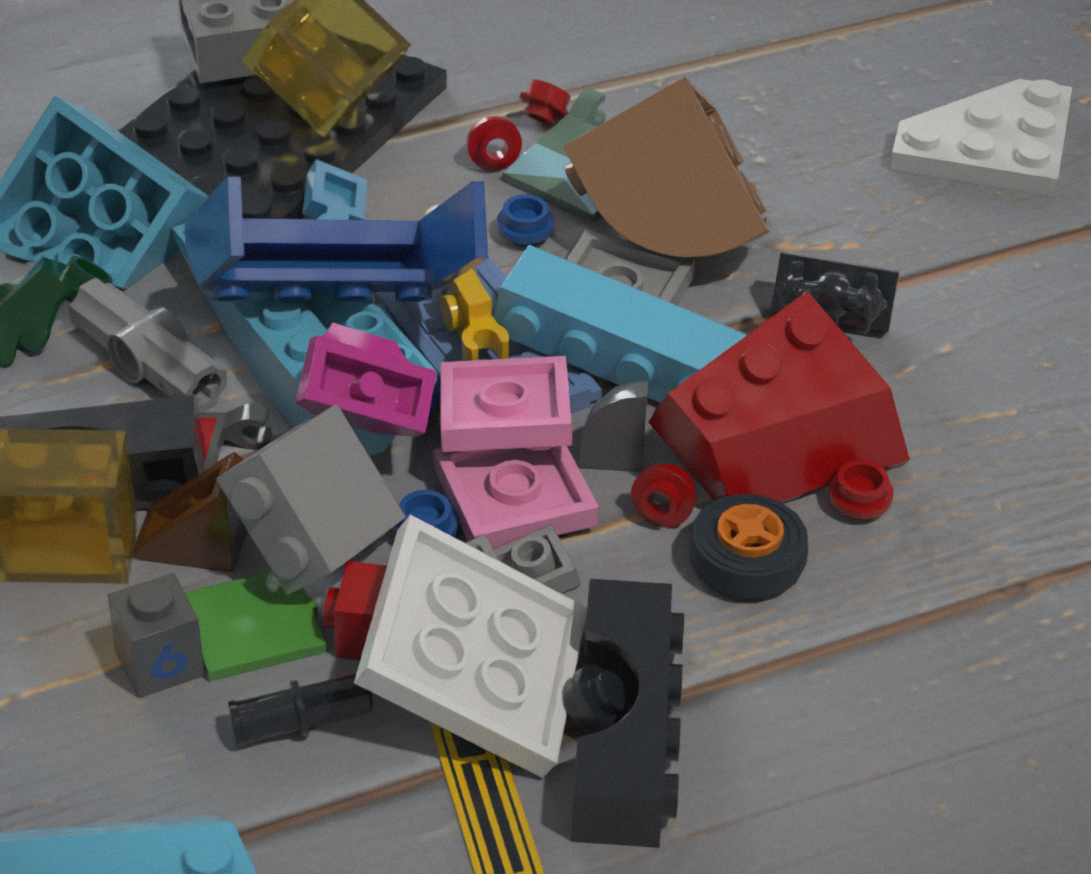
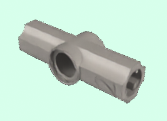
[69,278,227,412]

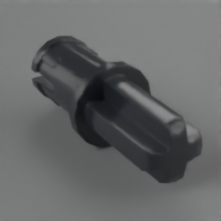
[228,674,373,747]

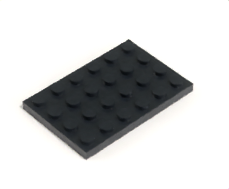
[118,21,447,219]

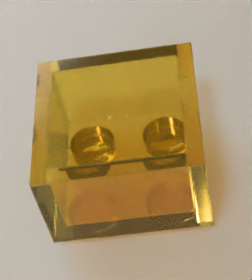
[242,0,412,137]
[0,429,138,584]

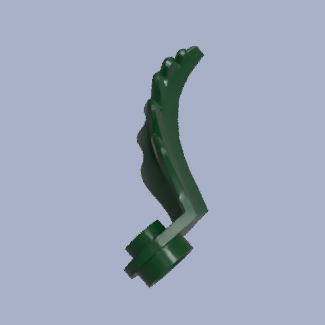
[0,256,113,367]

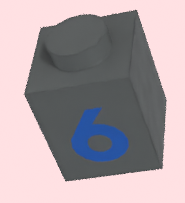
[107,573,205,698]

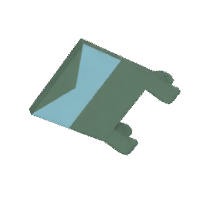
[503,88,606,223]

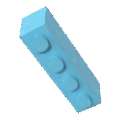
[494,245,747,402]

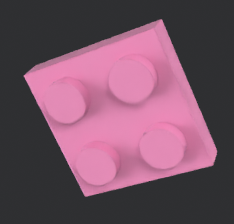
[441,356,572,454]
[433,446,599,550]

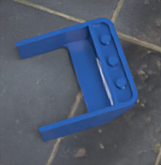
[185,177,488,302]

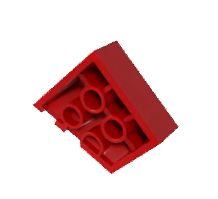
[648,291,910,503]

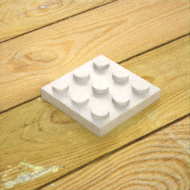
[354,515,587,778]

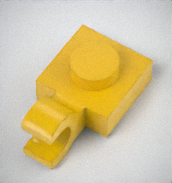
[440,268,509,361]

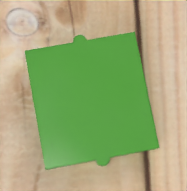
[185,571,326,682]

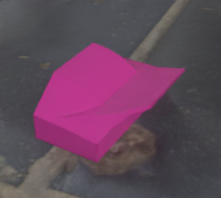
[295,323,437,437]

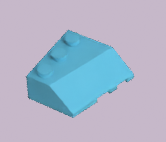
[0,95,209,289]
[0,815,257,874]

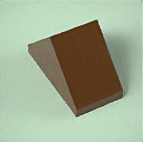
[132,452,248,573]

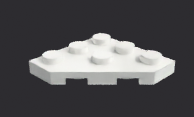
[890,79,1072,197]

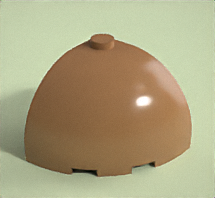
[563,76,772,258]

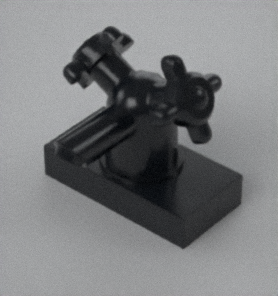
[771,252,900,334]

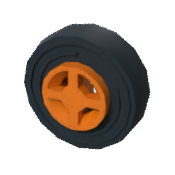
[689,494,808,599]

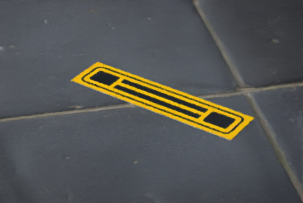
[429,721,544,874]

